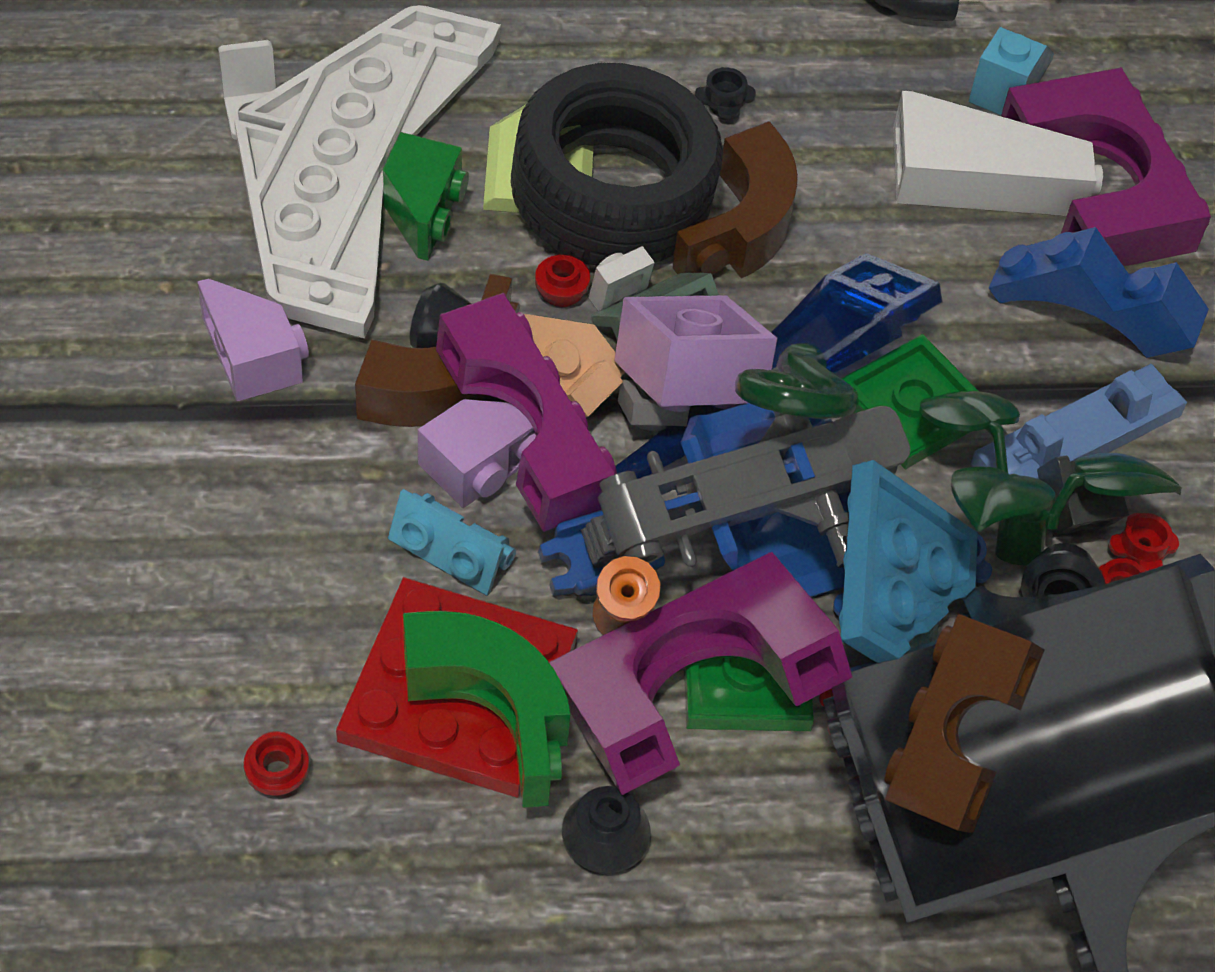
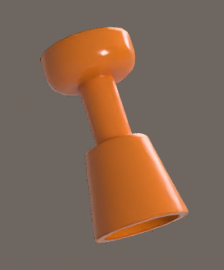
[593,556,660,635]

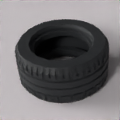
[510,63,723,266]

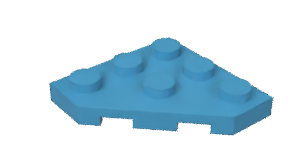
[839,460,978,663]

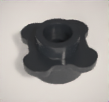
[695,67,756,119]

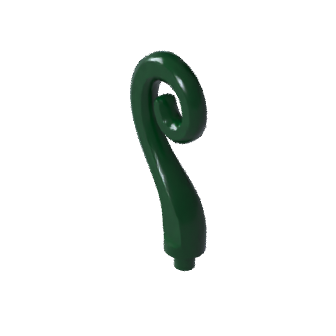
[735,342,859,419]

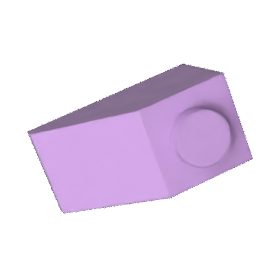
[198,279,309,401]

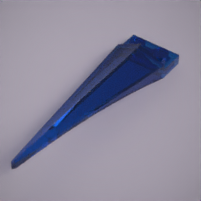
[615,253,943,479]

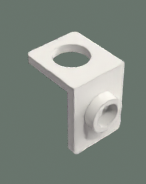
[218,40,276,140]

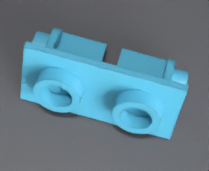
[388,489,516,596]

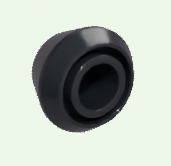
[409,283,471,348]
[1021,543,1105,597]
[562,786,651,873]

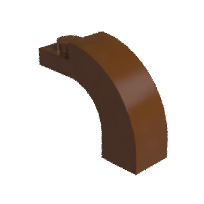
[673,121,797,279]
[355,273,520,427]

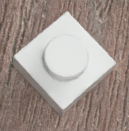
[589,246,655,311]

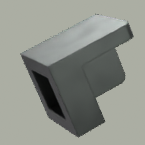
[1037,455,1129,536]

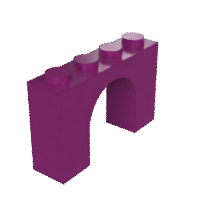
[1001,67,1211,266]
[549,552,853,795]

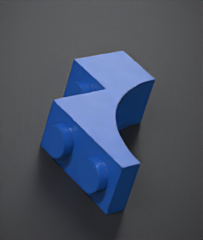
[989,227,1209,358]

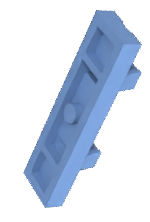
[970,364,1187,479]

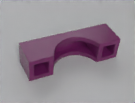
[436,293,617,532]

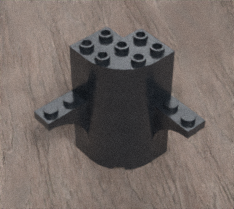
[823,553,1215,972]

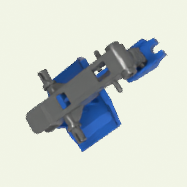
[538,365,910,598]

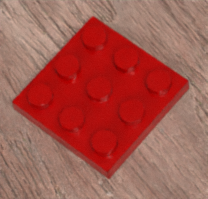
[336,577,578,798]

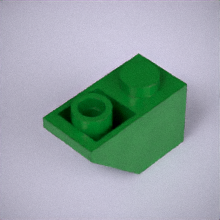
[383,132,469,261]

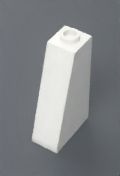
[893,91,1103,216]

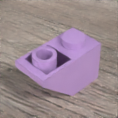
[418,399,536,508]

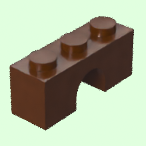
[884,614,1045,833]

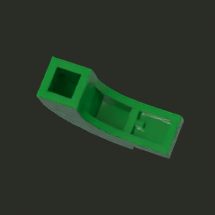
[403,611,571,808]

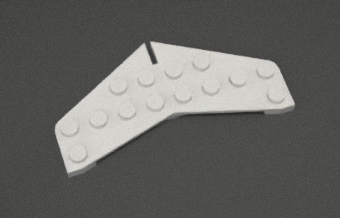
[234,5,501,338]

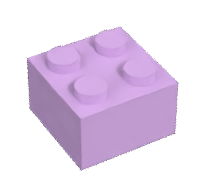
[614,295,777,412]

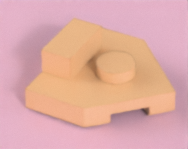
[524,314,625,417]

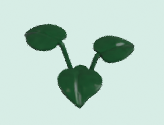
[919,391,1182,565]

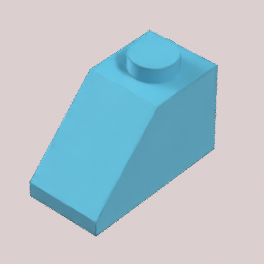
[968,27,1054,115]

